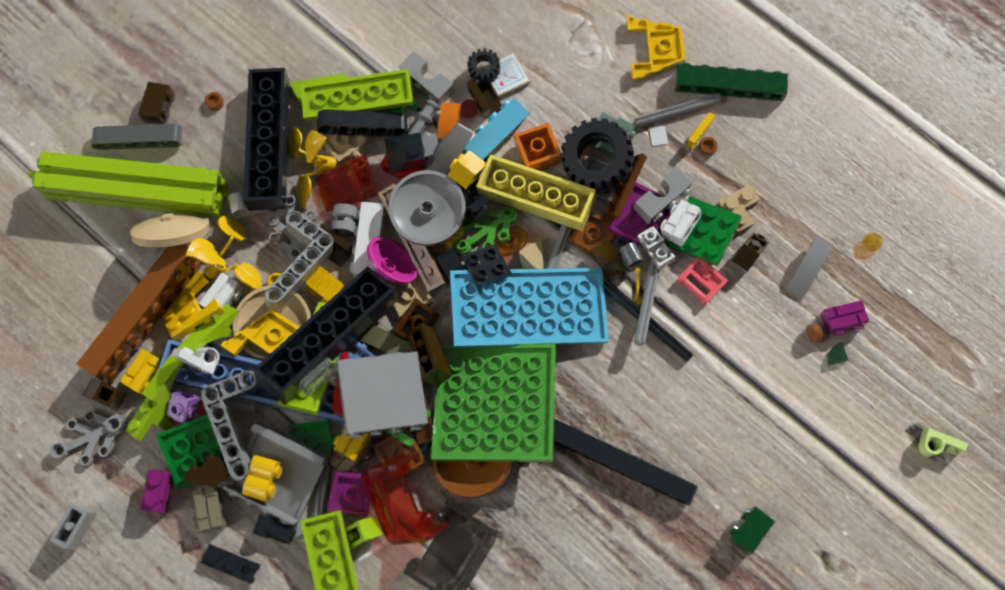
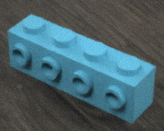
[462,98,530,160]

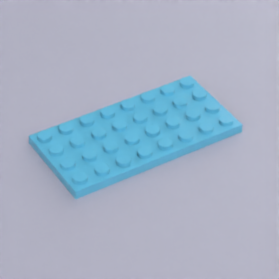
[450,268,609,348]

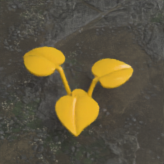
[287,128,336,209]
[186,216,262,290]

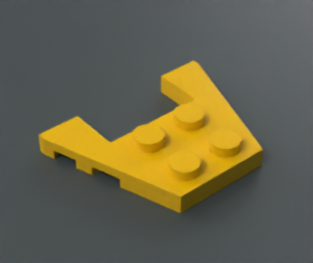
[626,15,685,81]
[162,270,225,341]
[221,309,299,357]

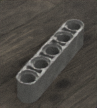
[91,124,182,150]

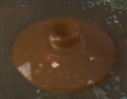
[494,226,528,256]

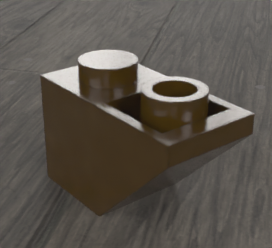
[732,232,769,272]
[82,378,127,411]
[183,453,231,487]

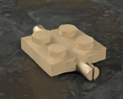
[319,133,369,164]

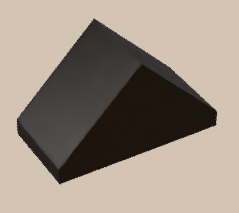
[591,240,626,282]

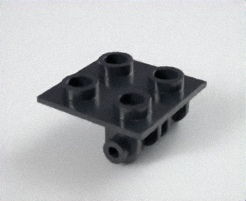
[461,244,512,287]

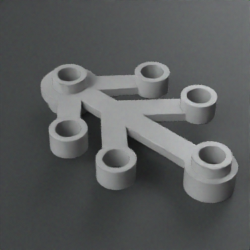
[267,195,317,263]
[50,410,126,467]

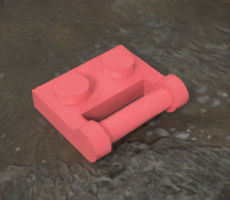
[676,258,728,307]

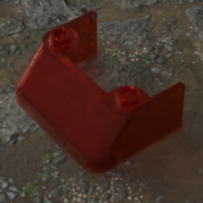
[361,451,450,545]

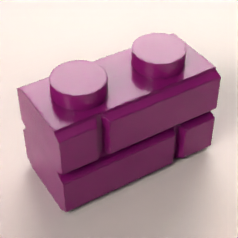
[820,300,869,337]
[140,469,173,514]

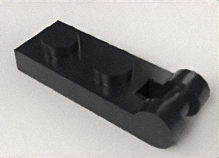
[201,544,261,584]

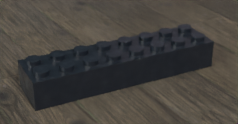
[243,68,289,211]
[253,266,397,405]

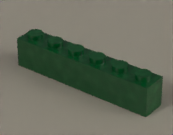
[674,63,788,101]

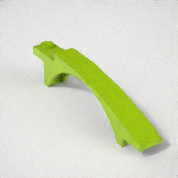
[125,304,240,441]

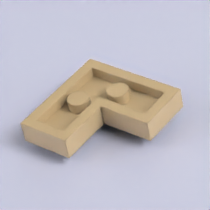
[717,184,760,234]

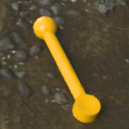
[634,267,642,306]

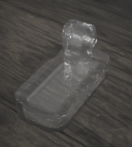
[299,358,340,396]

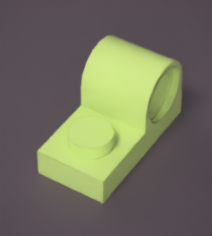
[918,428,968,457]

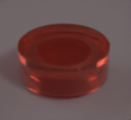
[460,99,478,119]

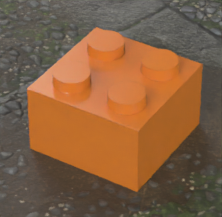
[514,123,562,171]

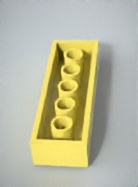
[476,154,596,232]

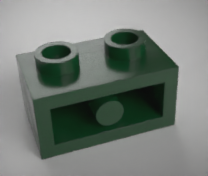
[728,506,775,556]

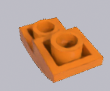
[437,102,461,139]

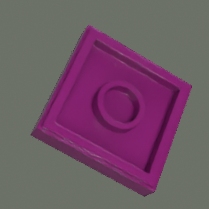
[326,470,375,517]

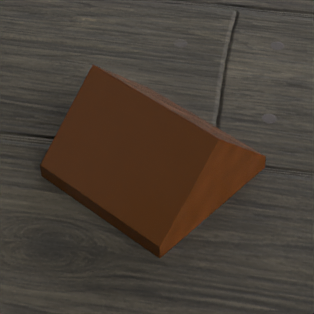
[394,298,440,341]

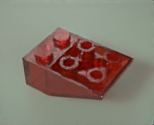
[315,154,379,212]

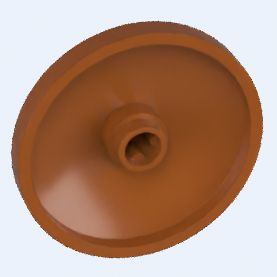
[432,461,512,499]

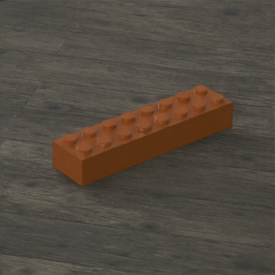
[76,244,202,385]

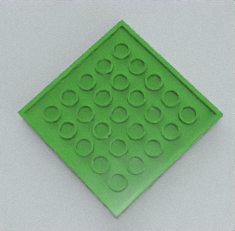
[431,344,556,462]

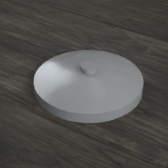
[389,170,466,246]

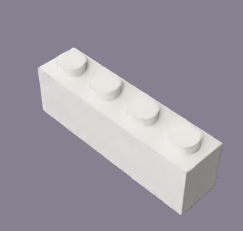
[350,202,386,278]

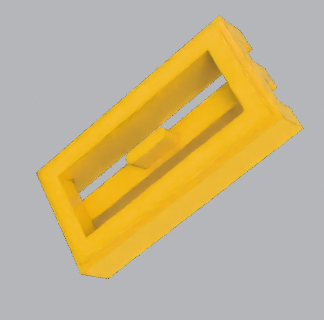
[686,113,715,151]

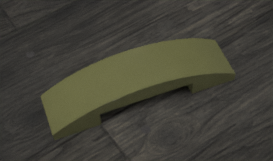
[356,324,413,354]

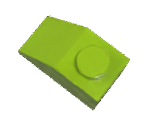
[345,516,383,550]

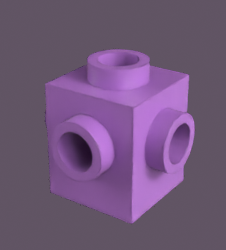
[167,390,201,423]

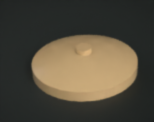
[130,213,210,247]
[233,286,311,361]

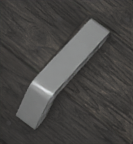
[265,211,333,310]
[201,371,260,480]

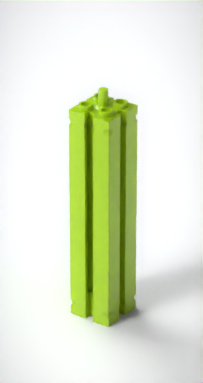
[28,151,228,218]

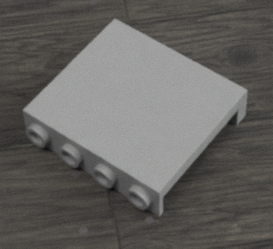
[334,352,428,439]
[223,422,330,526]

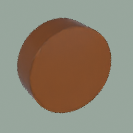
[205,92,224,111]
[698,137,718,156]
[807,323,823,344]

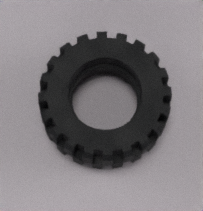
[560,117,635,194]

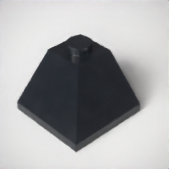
[384,132,426,174]

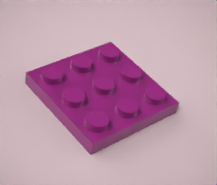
[608,183,678,248]

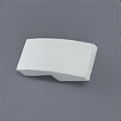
[637,226,675,270]

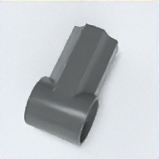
[619,243,643,272]

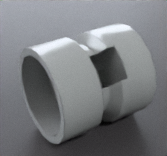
[330,203,358,237]

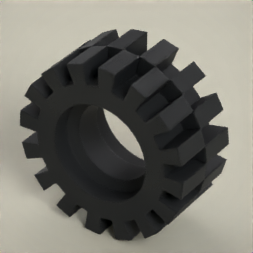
[467,48,500,84]

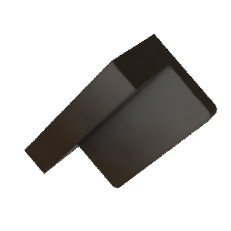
[467,79,502,119]
[320,224,353,267]

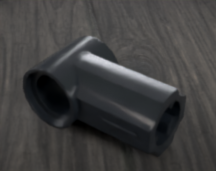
[252,514,296,545]

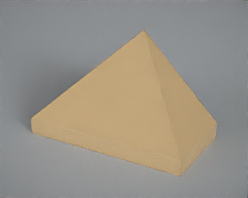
[519,238,544,269]

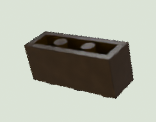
[407,323,452,387]

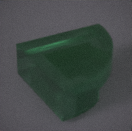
[827,342,848,366]

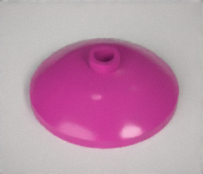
[367,237,417,285]

